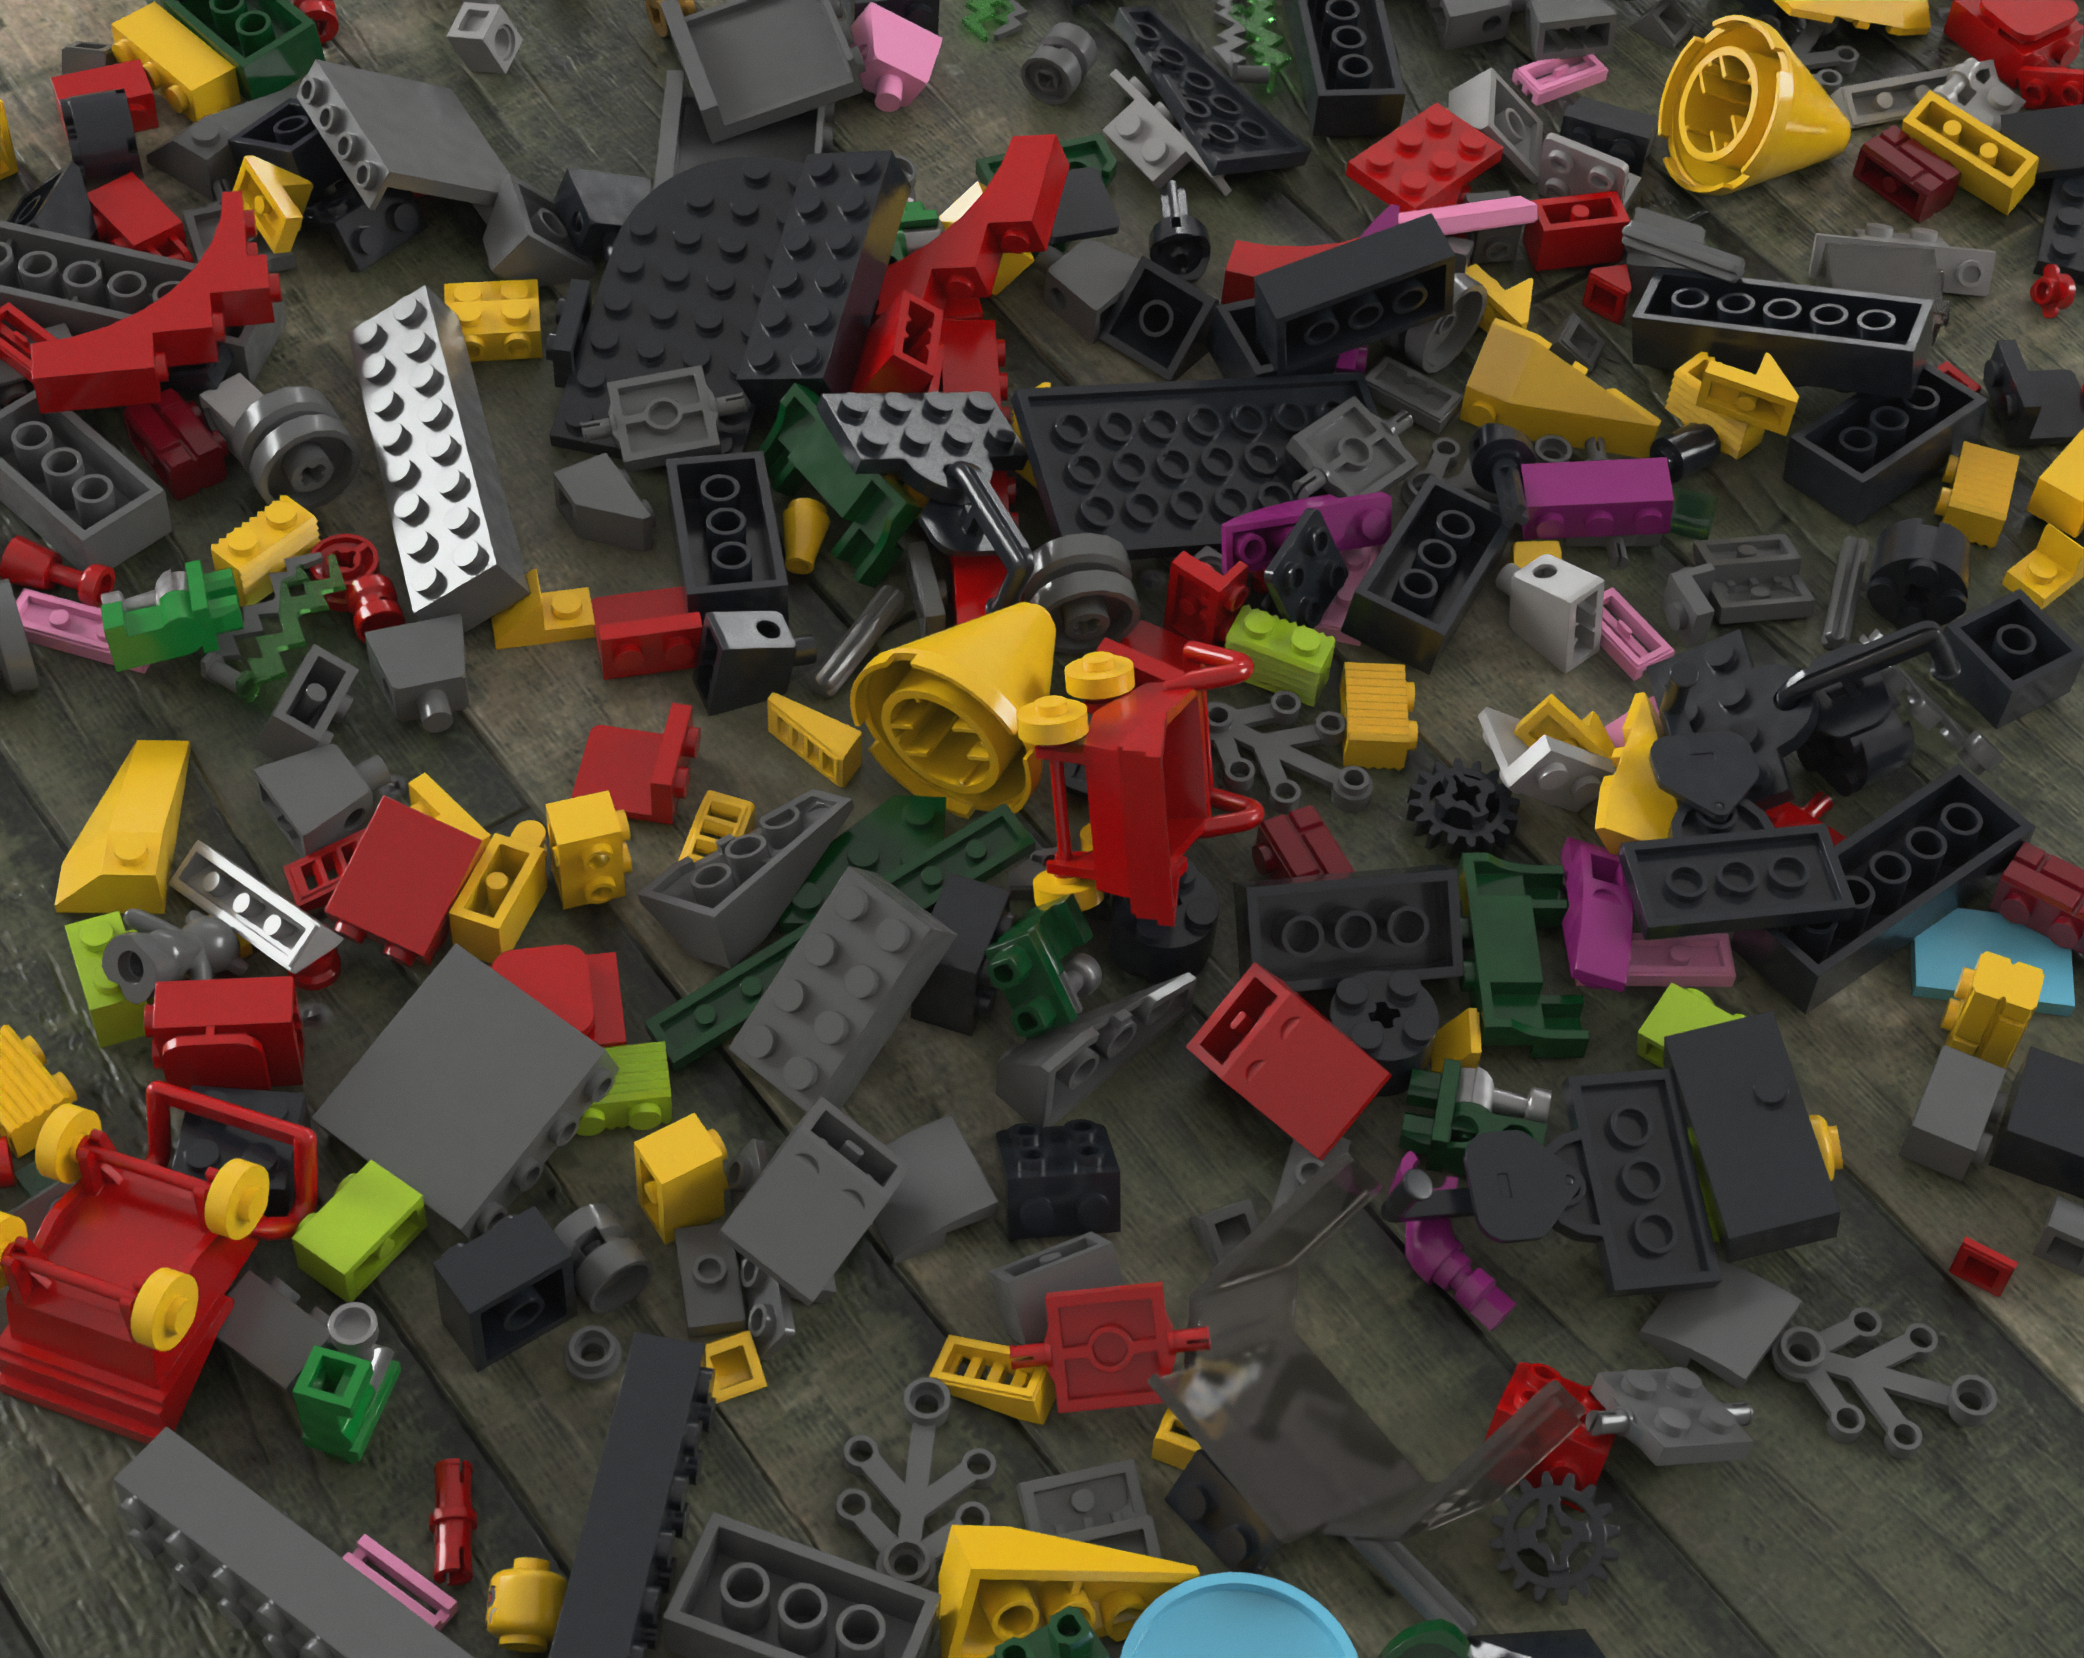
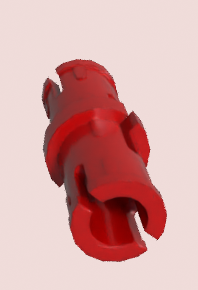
[429,1458,478,1586]

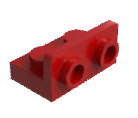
[2017,66,2084,110]
[1163,551,1249,647]

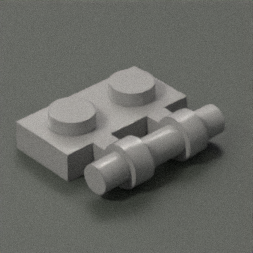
[1933,58,2026,133]

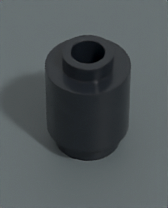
[1650,423,1721,483]

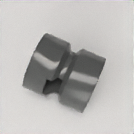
[1021,23,1098,105]
[554,1203,653,1313]

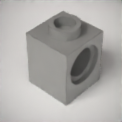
[446,2,523,74]
[199,372,264,457]

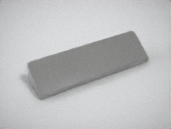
[1829,59,1998,130]
[168,840,344,974]

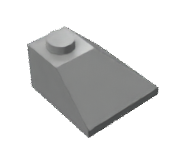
[1448,67,1543,184]

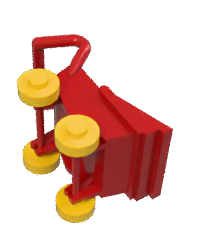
[1016,640,1265,927]
[0,1080,318,1445]

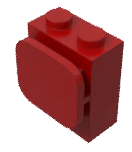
[1943,0,2084,89]
[850,289,945,393]
[324,795,485,968]
[487,944,627,1047]
[144,976,305,1091]

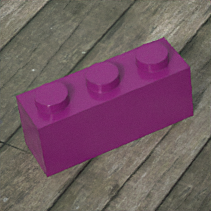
[1520,457,1674,540]

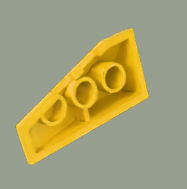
[1773,0,1931,36]
[1459,318,1661,458]
[1594,692,1684,856]
[54,740,191,914]
[938,1525,1200,1658]

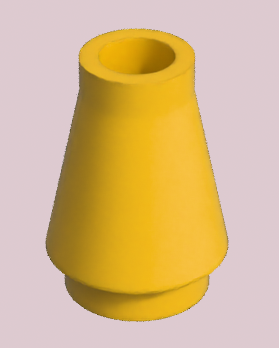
[782,498,830,574]

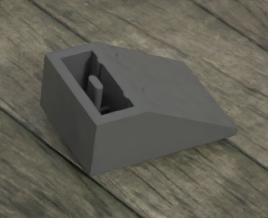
[717,1096,911,1307]

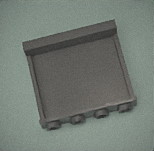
[660,0,866,144]
[296,59,509,225]
[653,70,835,190]
[311,943,620,1241]

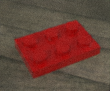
[1346,102,1504,213]

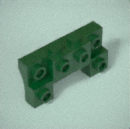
[757,383,923,588]
[1457,853,1590,1058]

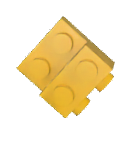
[444,279,543,362]

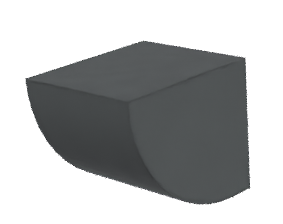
[2032,1196,2084,1277]

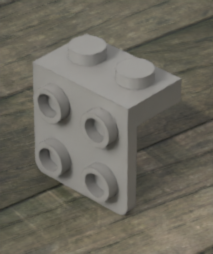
[1537,133,1642,211]
[1478,707,1616,813]

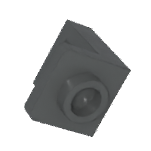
[1660,563,1717,648]

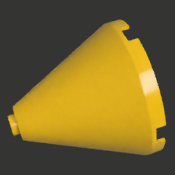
[1658,15,1851,196]
[850,602,1056,819]

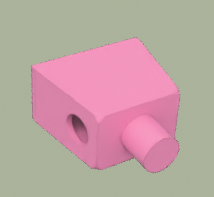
[849,2,942,112]

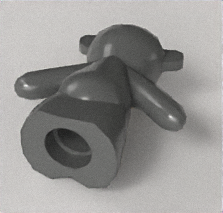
[102,909,249,1004]

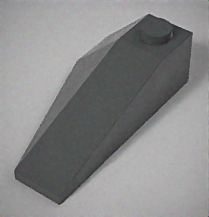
[637,789,854,969]
[995,972,1197,1128]

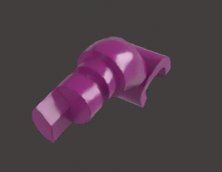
[1388,1151,1517,1331]

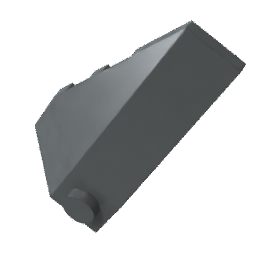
[146,84,300,201]

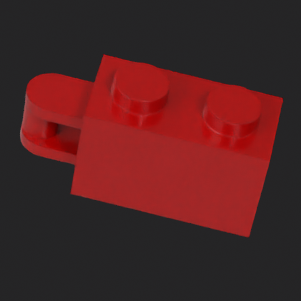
[87,172,194,263]

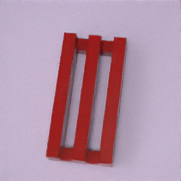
[0,302,59,384]

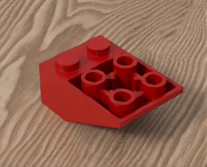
[1186,962,1392,1161]

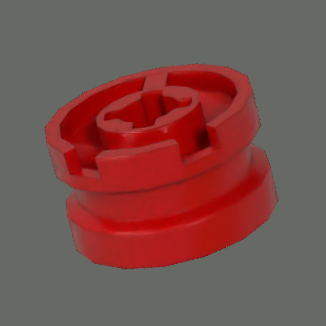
[309,533,381,612]

